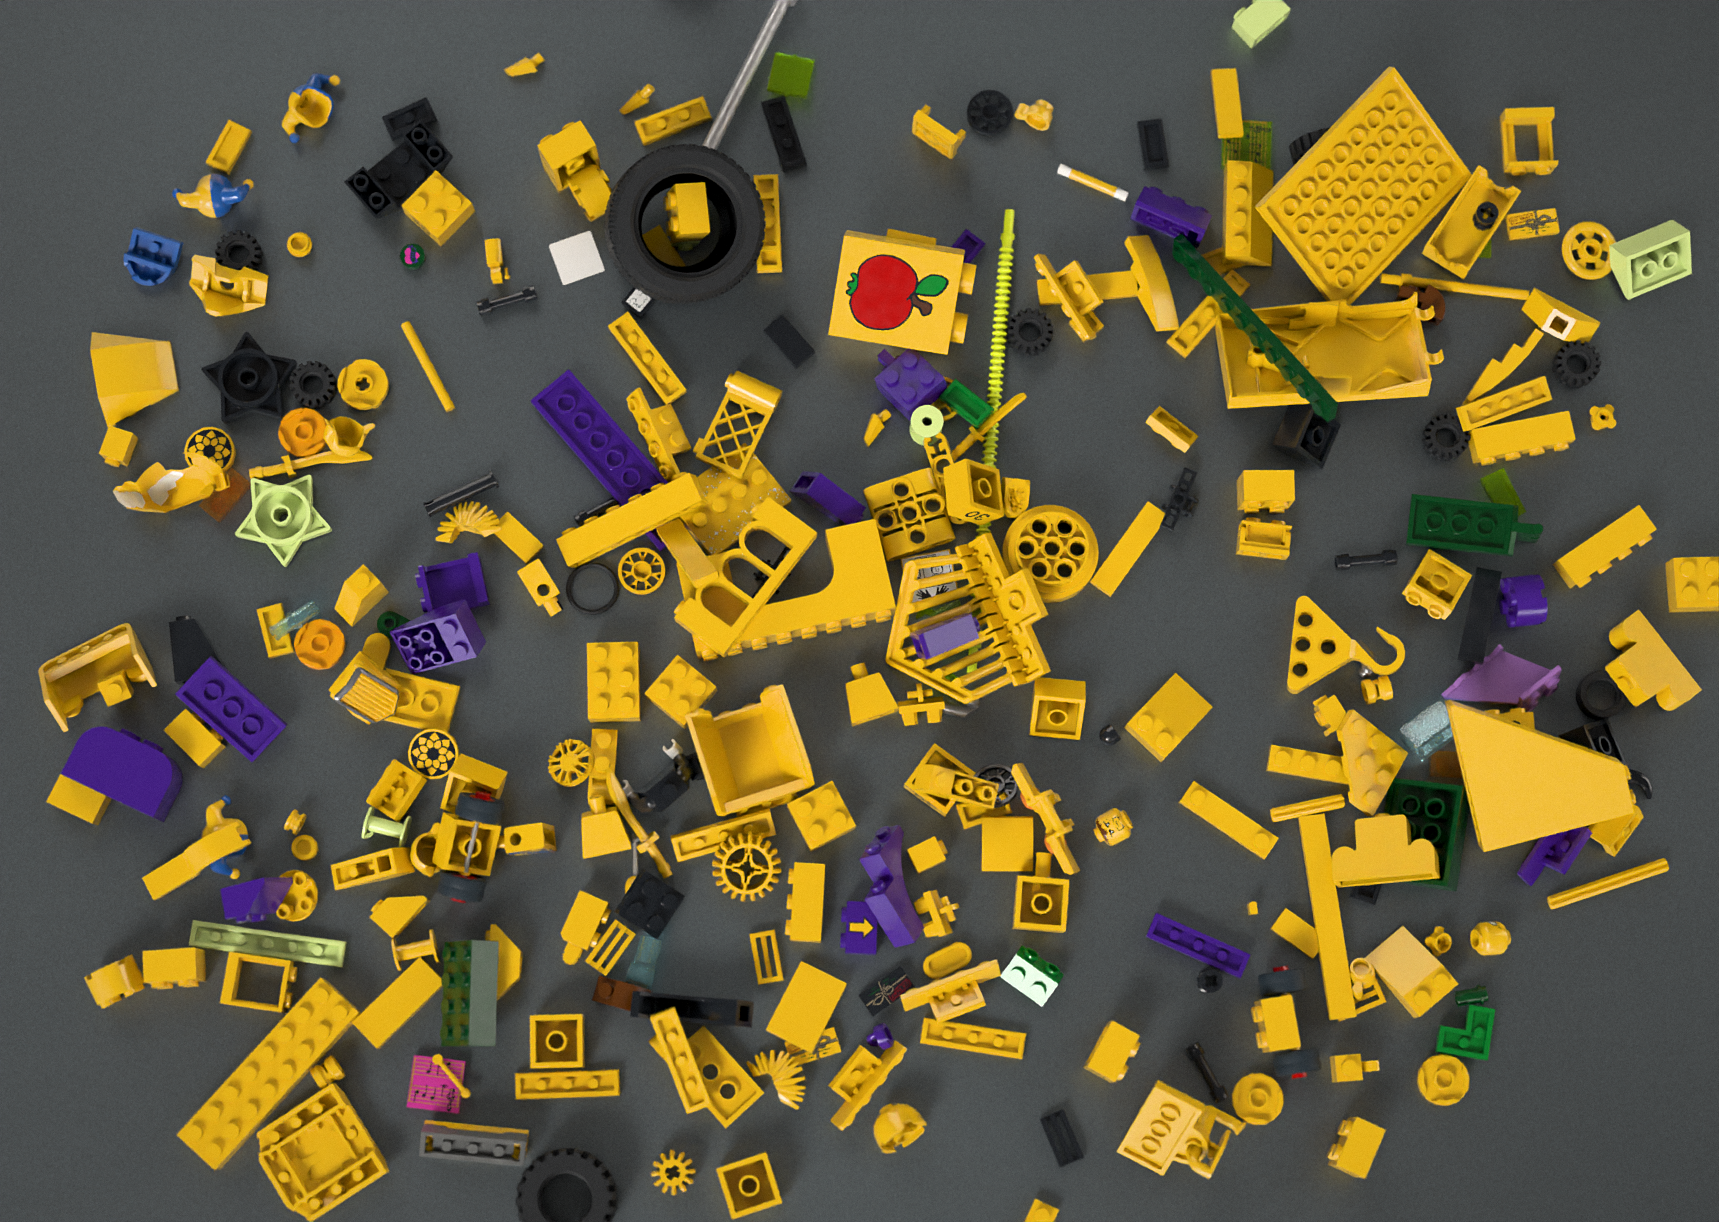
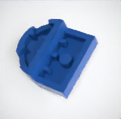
[124,227,183,286]

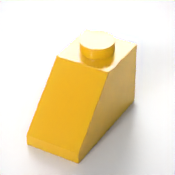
[370,896,430,939]

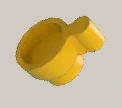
[1014,100,1053,130]
[1349,958,1376,999]

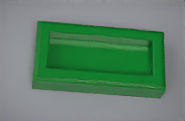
[939,378,994,429]

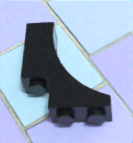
[630,991,754,1028]

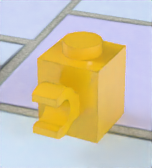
[1330,1054,1380,1082]

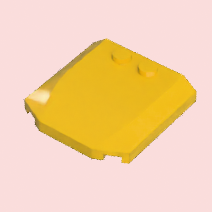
[257,1083,389,1222]

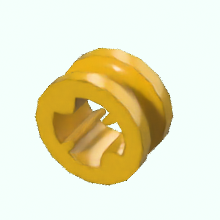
[284,809,307,835]

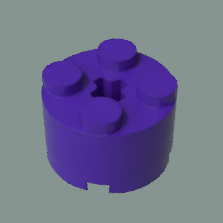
[1499,574,1548,628]

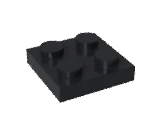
[614,868,685,939]

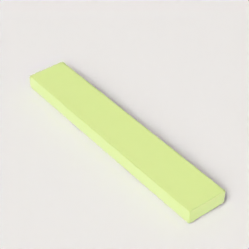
[188,920,347,968]

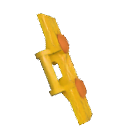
[1011,763,1080,875]

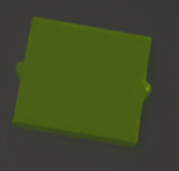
[767,53,815,99]

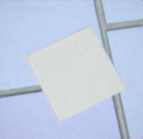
[549,231,605,285]

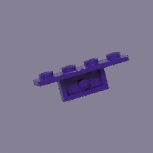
[1517,826,1592,886]

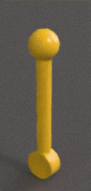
[432,1054,471,1098]

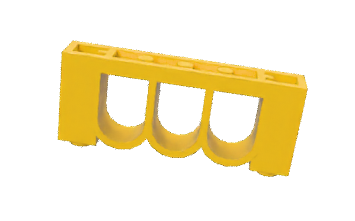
[674,496,817,658]

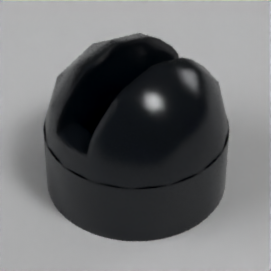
[1099,723,1121,745]

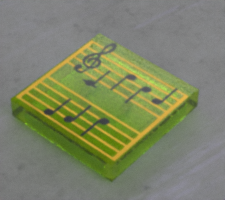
[1220,120,1272,169]

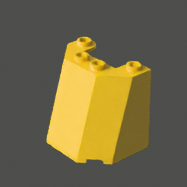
[685,684,815,817]

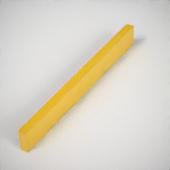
[1298,814,1356,1021]

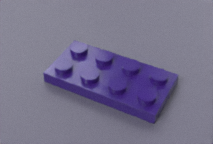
[175,656,287,762]

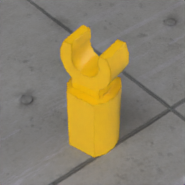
[485,238,504,284]

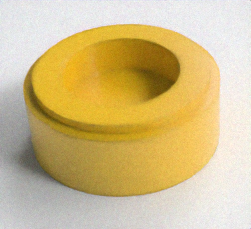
[291,835,318,861]

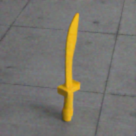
[249,450,372,479]
[606,767,673,879]

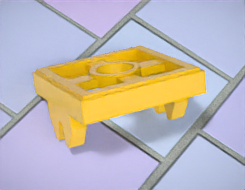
[912,105,966,159]

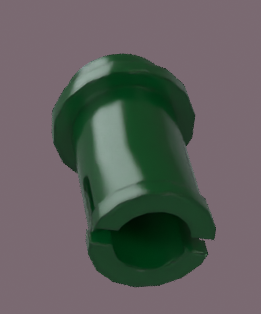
[1454,984,1488,1007]

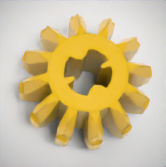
[651,1150,696,1195]

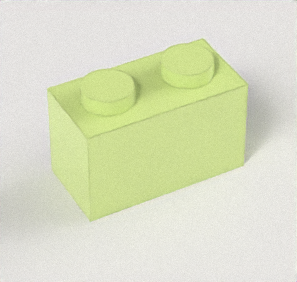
[1232,0,1291,49]

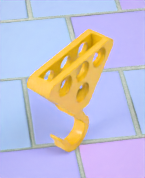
[1287,596,1405,694]

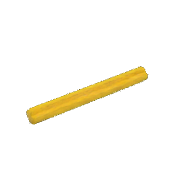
[1547,858,1669,909]

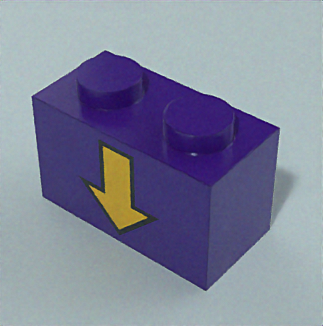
[840,901,877,955]

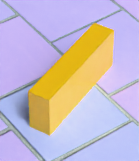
[352,957,443,1049]

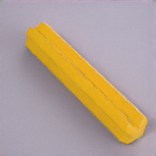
[1270,794,1345,822]

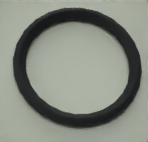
[566,562,619,615]

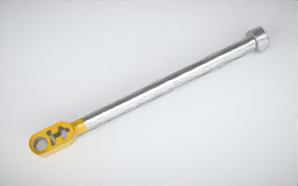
[667,0,797,214]

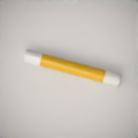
[1057,164,1129,201]

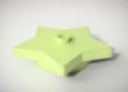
[235,475,332,567]

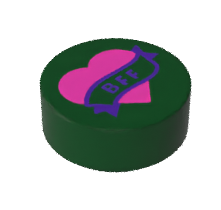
[400,243,426,270]

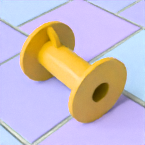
[391,929,440,971]

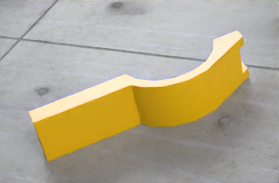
[142,821,251,900]

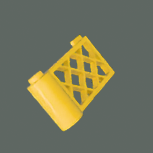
[693,370,783,479]

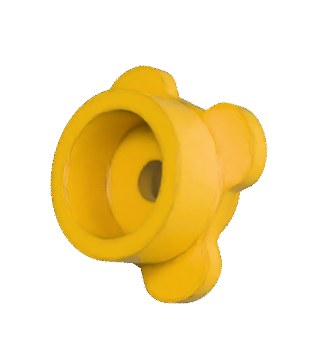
[1589,404,1616,430]
[1425,926,1452,957]

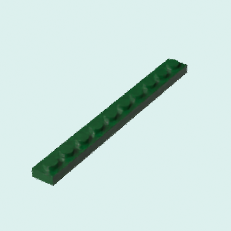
[1172,234,1338,423]

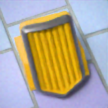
[329,651,400,725]

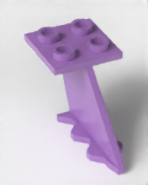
[1441,644,1562,712]

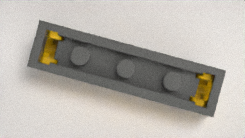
[419,1120,529,1166]

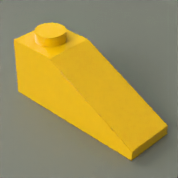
[330,847,415,890]

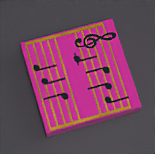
[407,1055,466,1113]

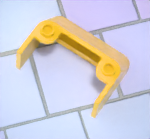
[38,623,157,732]

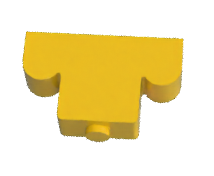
[1605,609,1702,711]
[1331,813,1440,888]

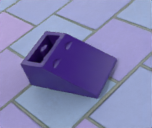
[390,599,486,674]

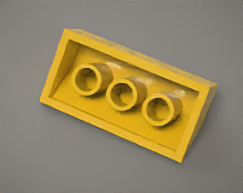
[1222,160,1273,267]

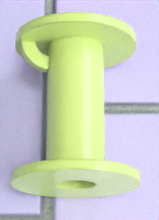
[910,405,944,446]
[362,806,412,848]

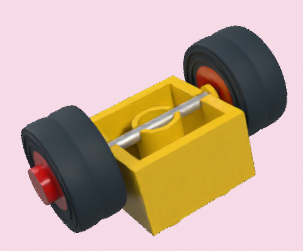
[432,791,505,903]
[1251,966,1322,1079]

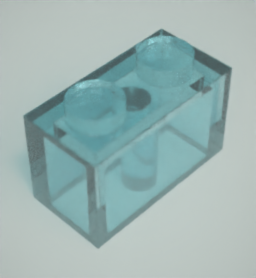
[1399,701,1454,762]

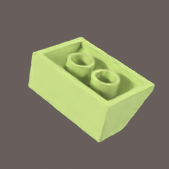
[1609,220,1692,300]

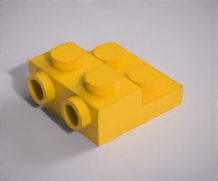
[1402,549,1472,620]

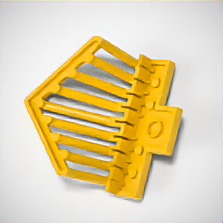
[885,532,1051,704]

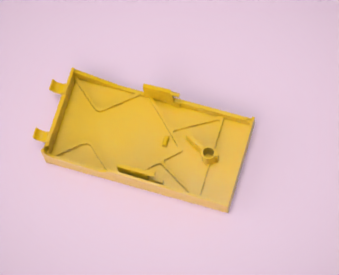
[1215,292,1444,409]

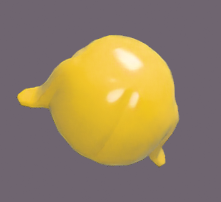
[323,416,375,457]
[410,822,442,877]

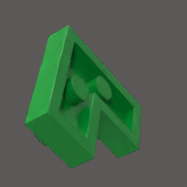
[1435,1005,1495,1061]

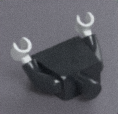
[622,739,694,814]

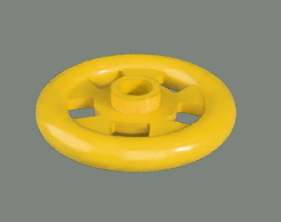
[1562,221,1616,280]

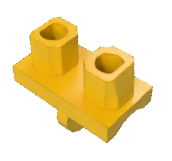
[897,683,945,726]
[914,890,960,937]

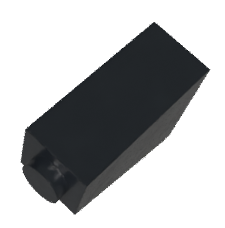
[169,616,228,685]

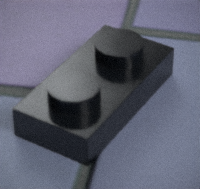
[382,97,438,141]

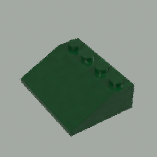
[1384,778,1470,891]

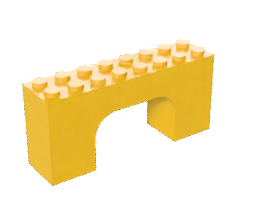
[676,519,896,661]

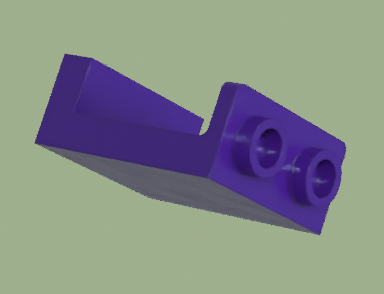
[415,552,490,612]

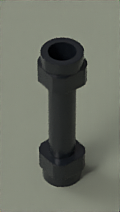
[476,285,538,316]
[573,497,619,527]
[1335,550,1397,570]
[1185,1042,1229,1104]

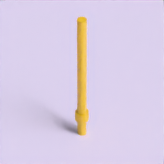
[1380,273,1529,300]

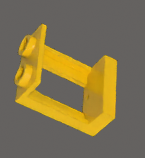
[1500,107,1558,176]

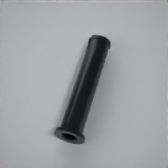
[423,469,499,517]

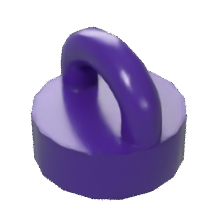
[866,1023,894,1050]

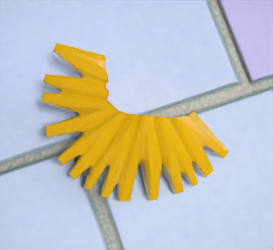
[435,501,502,543]
[746,1050,806,1110]

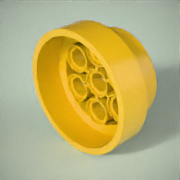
[1001,505,1099,603]

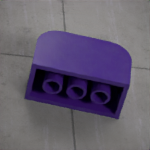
[61,726,183,822]

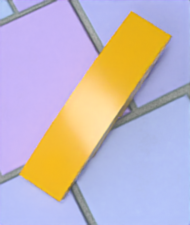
[1124,235,1179,331]
[1462,329,1544,405]

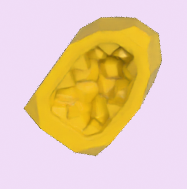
[1001,477,1030,518]

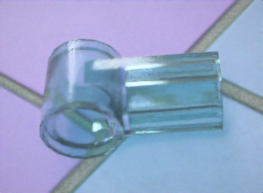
[625,935,663,990]

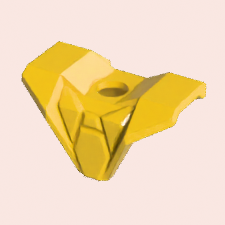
[189,255,269,317]

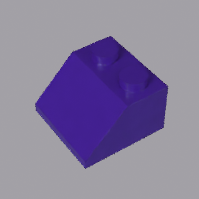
[220,877,293,923]

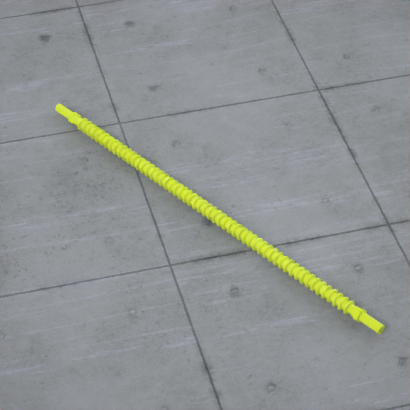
[967,209,1015,673]

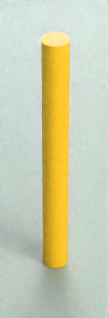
[401,321,455,412]

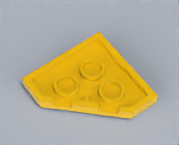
[1337,710,1408,816]

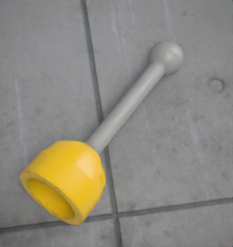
[625,833,640,894]

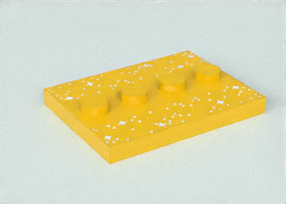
[678,443,792,555]

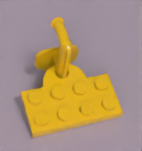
[1117,1080,1246,1179]

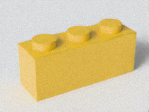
[785,862,825,943]

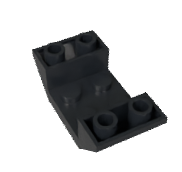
[344,120,453,220]

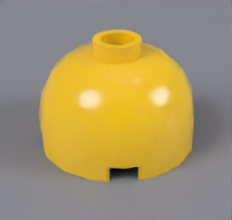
[874,1104,926,1154]

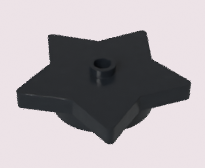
[201,332,297,424]

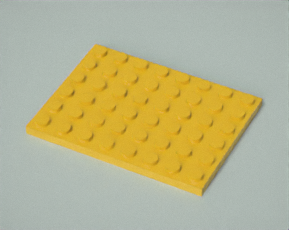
[1255,66,1472,305]

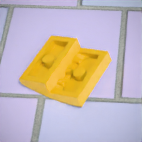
[981,816,1033,871]

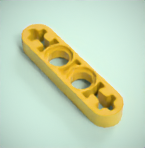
[924,432,968,525]

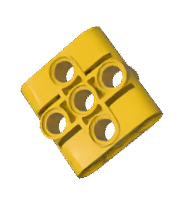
[863,468,956,562]

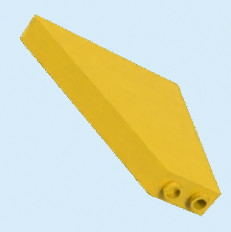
[1445,700,1636,852]

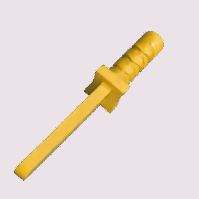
[952,393,1027,461]

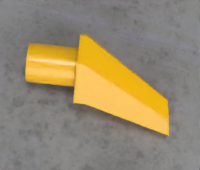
[504,53,544,76]
[619,84,655,114]
[863,409,891,447]

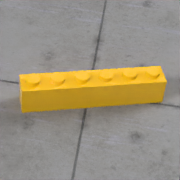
[556,472,708,568]

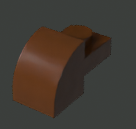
[1394,284,1445,326]
[592,975,652,1012]

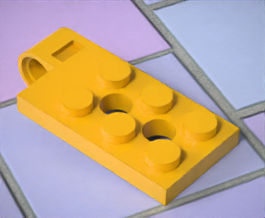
[648,1025,764,1128]

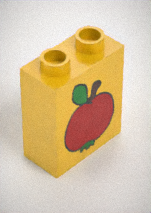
[828,230,977,355]

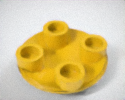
[276,870,318,921]

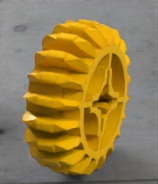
[712,832,781,902]

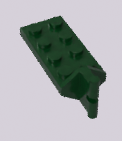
[1406,494,1543,557]

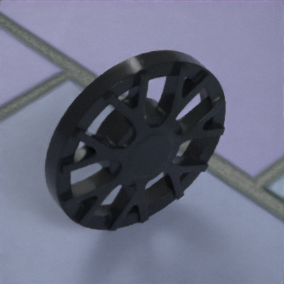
[967,90,1013,136]
[974,764,1019,808]

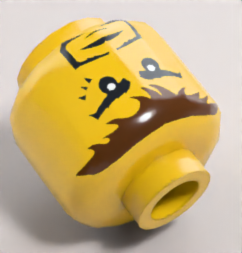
[1093,808,1133,846]

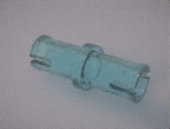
[269,600,320,641]

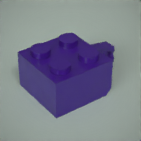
[874,348,947,422]

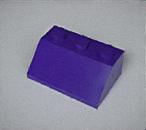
[1130,186,1213,248]

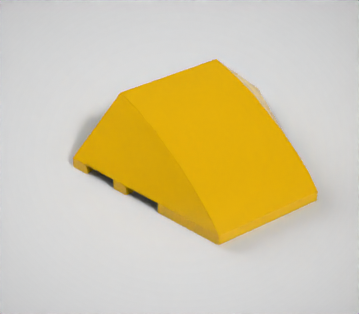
[90,332,179,427]

